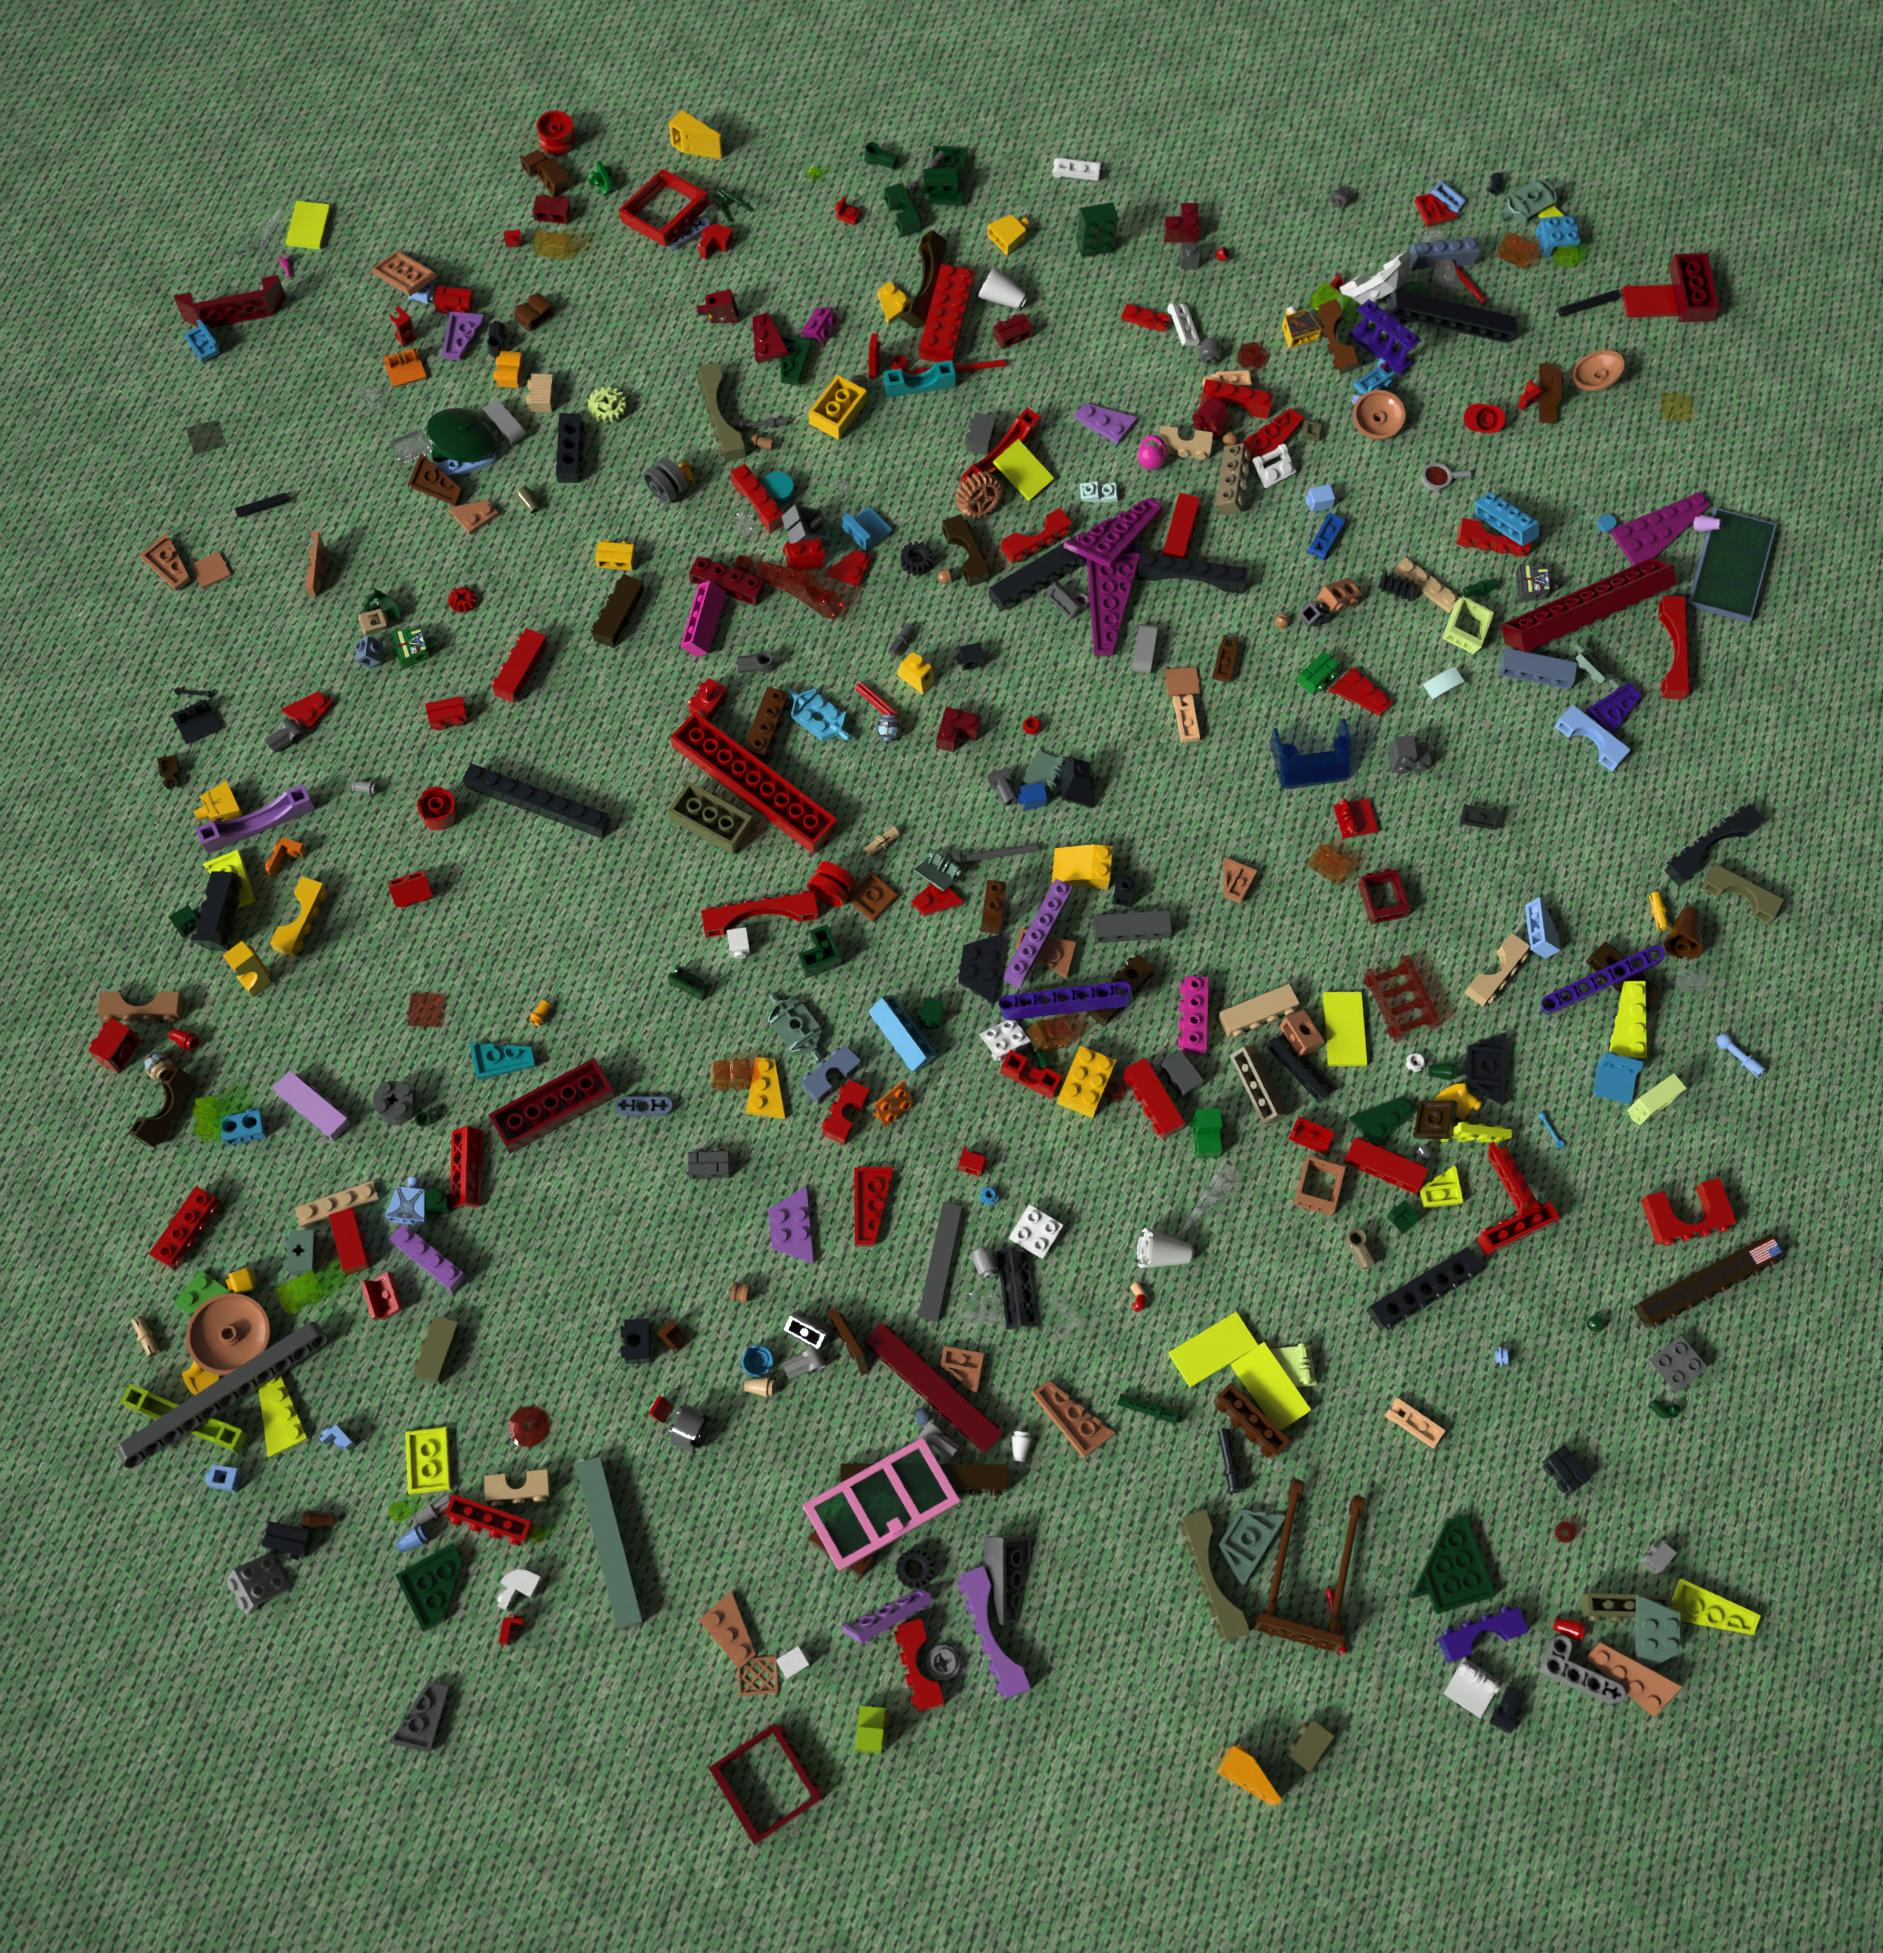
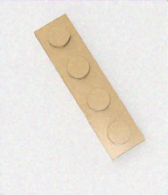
[1393,557,1460,614]
[295,1180,379,1228]

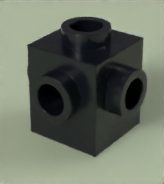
[1298,600,1330,627]

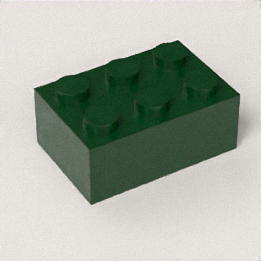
[1076,202,1119,257]

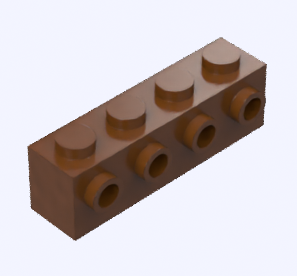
[744,686,791,763]
[1213,1382,1291,1460]

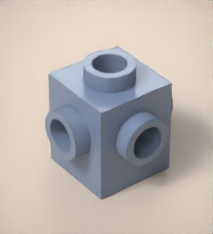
[355,636,383,668]

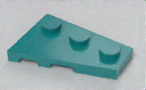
[469,1042,535,1080]

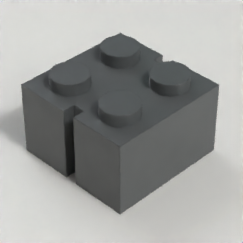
[781,505,831,547]

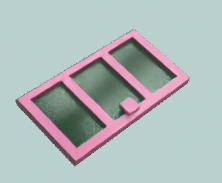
[802,1437,960,1572]

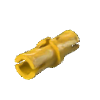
[1649,892,1670,931]

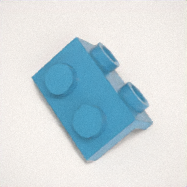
[183,319,220,363]
[1353,366,1396,395]

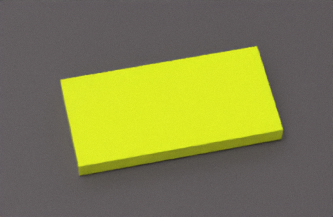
[1322,992,1367,1066]
[1168,1312,1258,1388]
[1230,1342,1311,1431]

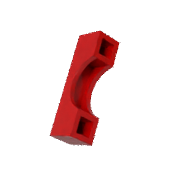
[1200,379,1274,419]
[730,463,784,534]
[1001,507,1072,565]
[1456,518,1531,557]
[894,1619,944,1712]

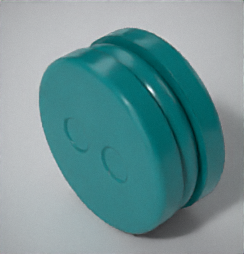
[761,471,794,507]

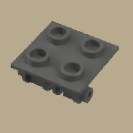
[1649,1335,1708,1392]

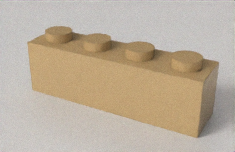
[1218,984,1299,1038]

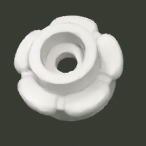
[1406,1053,1425,1072]

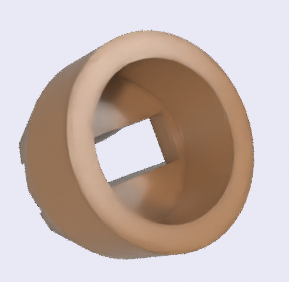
[1222,431,1238,446]
[938,569,952,584]
[1275,613,1290,629]

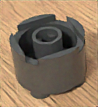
[373,1081,417,1125]
[667,1405,712,1454]

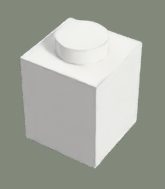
[727,927,750,959]
[776,1646,811,1680]

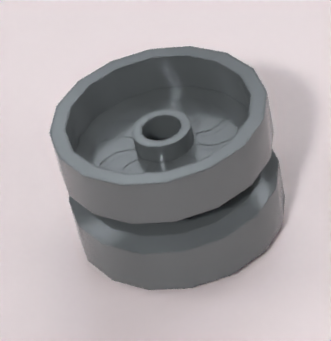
[643,457,688,504]

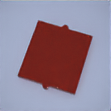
[407,992,443,1028]

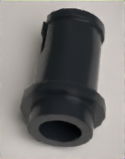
[1489,172,1504,195]

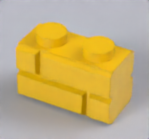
[595,540,635,571]

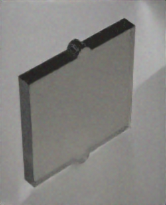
[186,420,223,455]

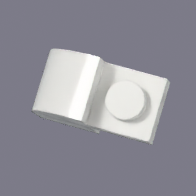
[497,1569,543,1611]

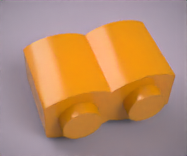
[493,351,523,388]

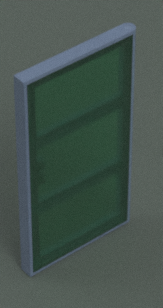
[1687,508,1777,623]

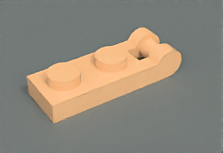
[1173,694,1200,743]
[1385,1398,1445,1448]

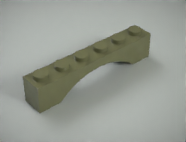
[696,362,746,462]
[1178,1510,1250,1642]

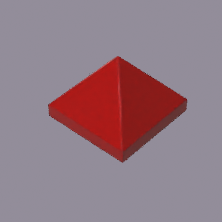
[1330,273,1346,298]

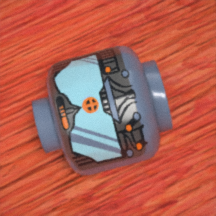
[877,714,902,741]

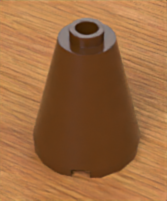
[1664,907,1703,960]

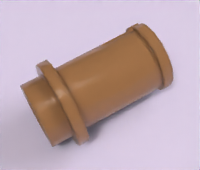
[750,433,774,450]

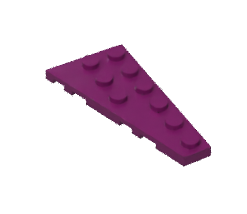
[1610,492,1710,566]
[1063,498,1163,569]
[1086,553,1140,656]

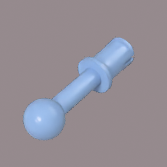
[1717,1034,1766,1078]

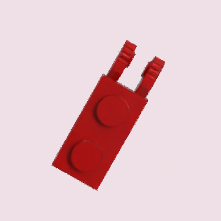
[1121,303,1171,332]

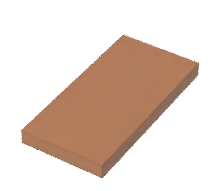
[371,250,437,296]

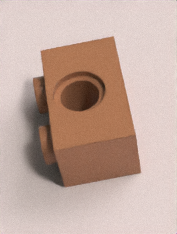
[1279,1010,1324,1058]

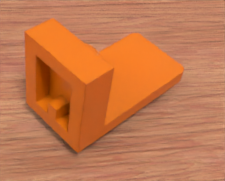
[265,837,307,877]

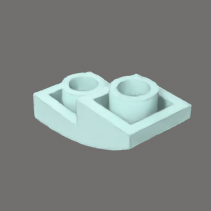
[1080,481,1118,502]
[1423,667,1465,700]

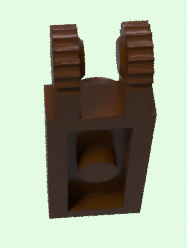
[1212,634,1238,683]

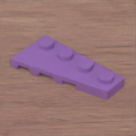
[841,1589,933,1644]

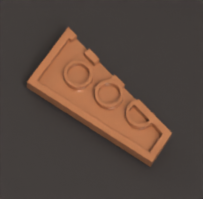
[1586,1640,1682,1717]

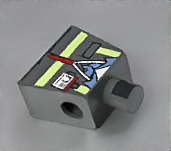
[1515,564,1559,602]

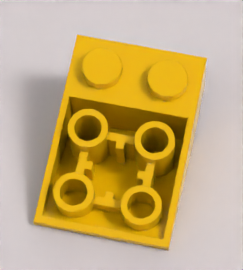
[669,110,723,159]

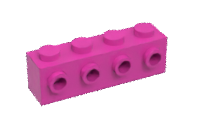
[680,581,726,657]
[1178,976,1209,1056]

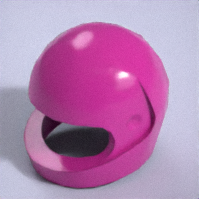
[1138,435,1167,470]

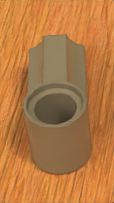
[1344,1229,1377,1270]

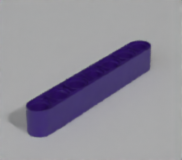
[1540,945,1665,1015]
[998,982,1133,1020]

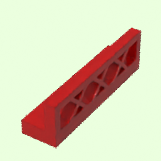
[450,1126,483,1208]
[1488,1142,1540,1217]

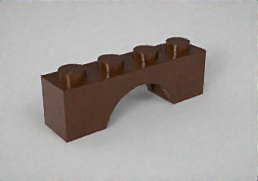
[1316,298,1360,374]

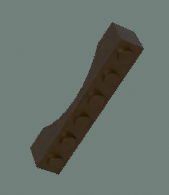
[900,230,948,329]

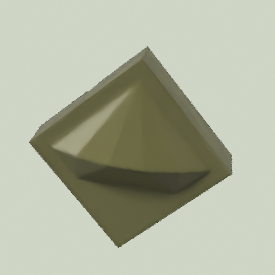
[1301,420,1322,442]

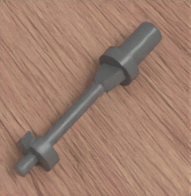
[908,150,945,192]
[734,417,787,431]

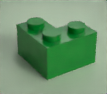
[1192,1108,1225,1159]

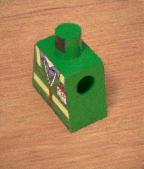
[391,628,438,670]

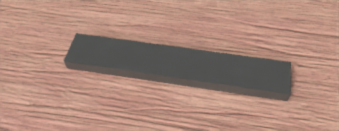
[918,1202,962,1322]

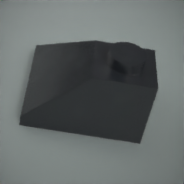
[1061,758,1094,808]

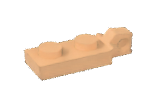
[1202,370,1252,388]

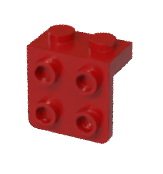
[785,539,825,573]

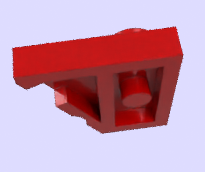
[1414,193,1458,227]
[827,549,872,587]
[281,692,334,731]
[911,883,963,916]

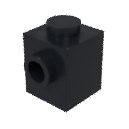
[1112,876,1136,907]

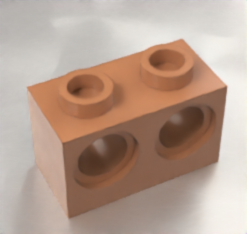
[1317,578,1362,613]

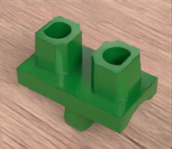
[588,161,618,196]

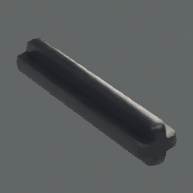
[235,493,289,518]

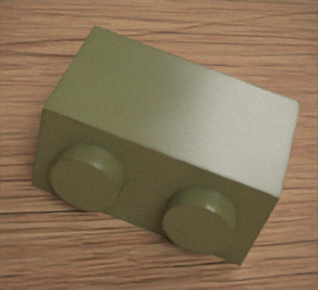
[1286,1720,1334,1773]

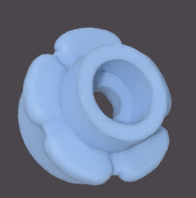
[1495,1346,1508,1366]

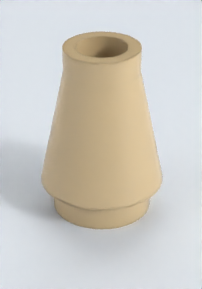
[744,1377,776,1398]

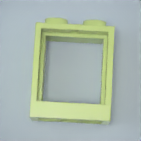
[1442,596,1494,654]
[1627,1073,1687,1125]

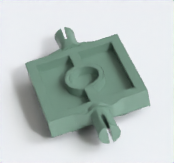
[1573,642,1621,691]

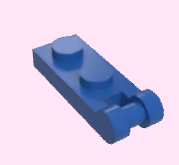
[1307,513,1345,560]

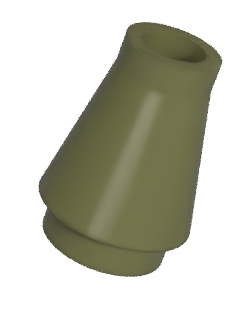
[515,486,539,514]

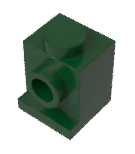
[168,905,201,938]

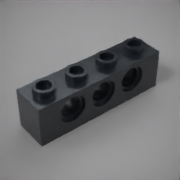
[556,413,585,483]

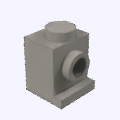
[1640,1540,1677,1574]

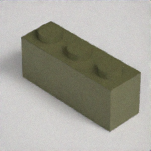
[413,1315,461,1385]

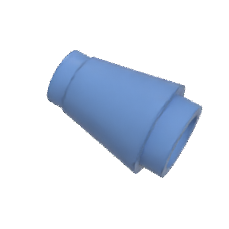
[396,1525,429,1553]

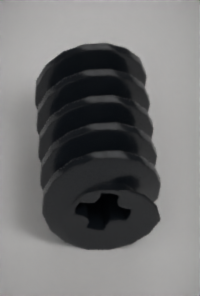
[1378,569,1418,602]

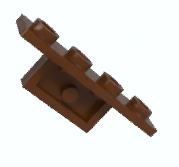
[1539,363,1564,424]

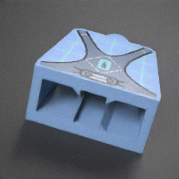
[386,1177,427,1226]

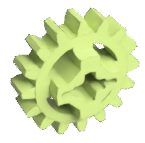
[588,386,626,423]

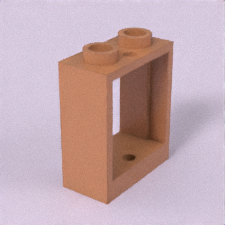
[1293,1155,1346,1216]

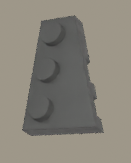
[388,1682,450,1753]

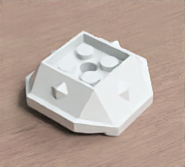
[1340,250,1412,305]

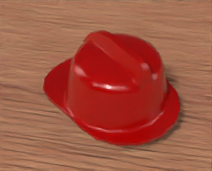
[1463,403,1505,433]

